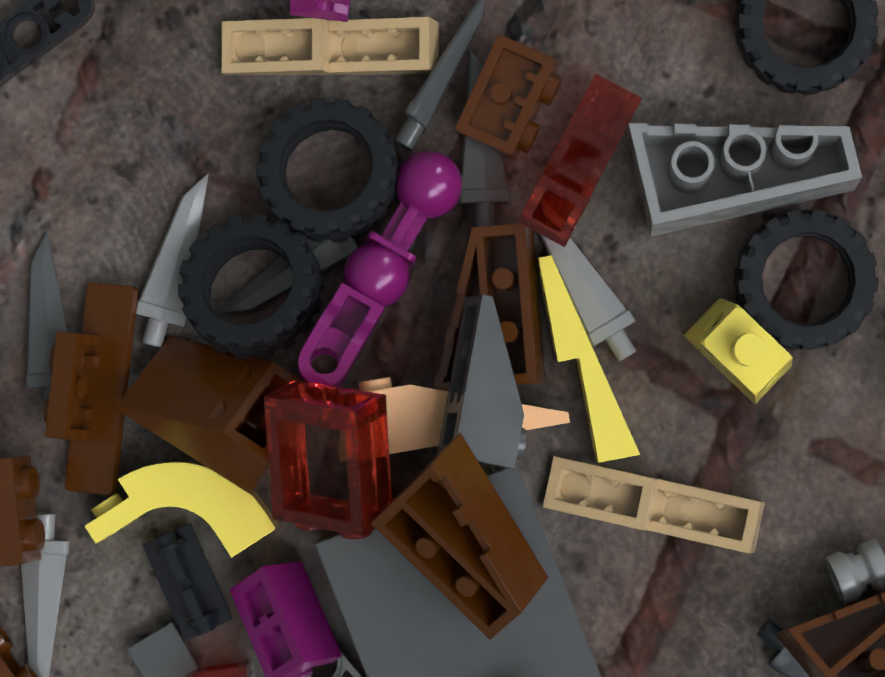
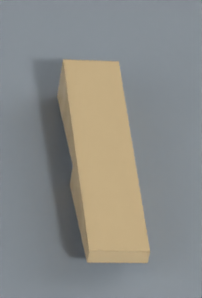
[222,17,439,75]
[543,456,765,554]

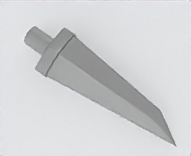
[136,173,209,348]
[539,198,636,362]
[21,512,69,677]

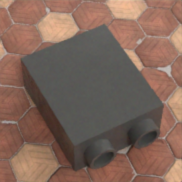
[315,464,601,677]

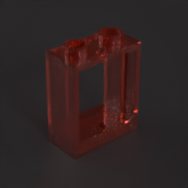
[264,380,392,539]

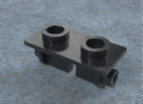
[142,523,233,641]

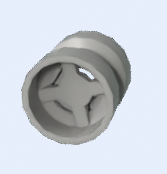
[824,538,885,606]

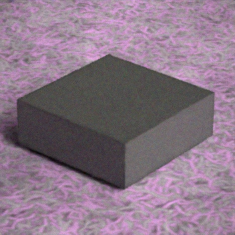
[127,621,200,677]

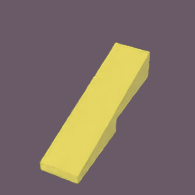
[536,255,640,463]

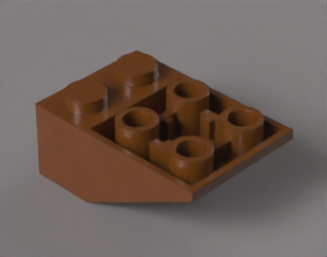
[115,336,318,495]

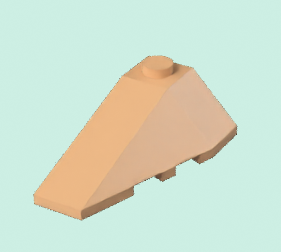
[338,377,570,462]

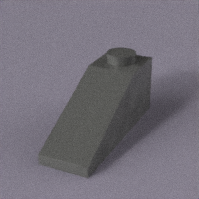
[437,294,527,469]

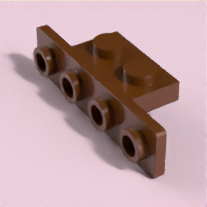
[43,282,138,496]

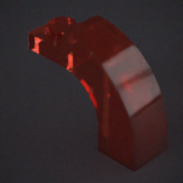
[517,73,642,247]

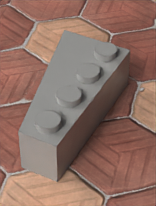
[626,123,862,237]

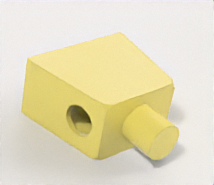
[683,298,793,404]

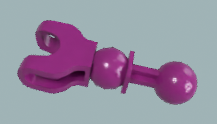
[298,151,462,395]

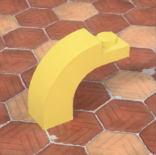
[85,461,279,558]

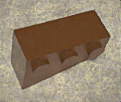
[433,223,546,391]
[371,432,549,640]
[774,591,885,677]

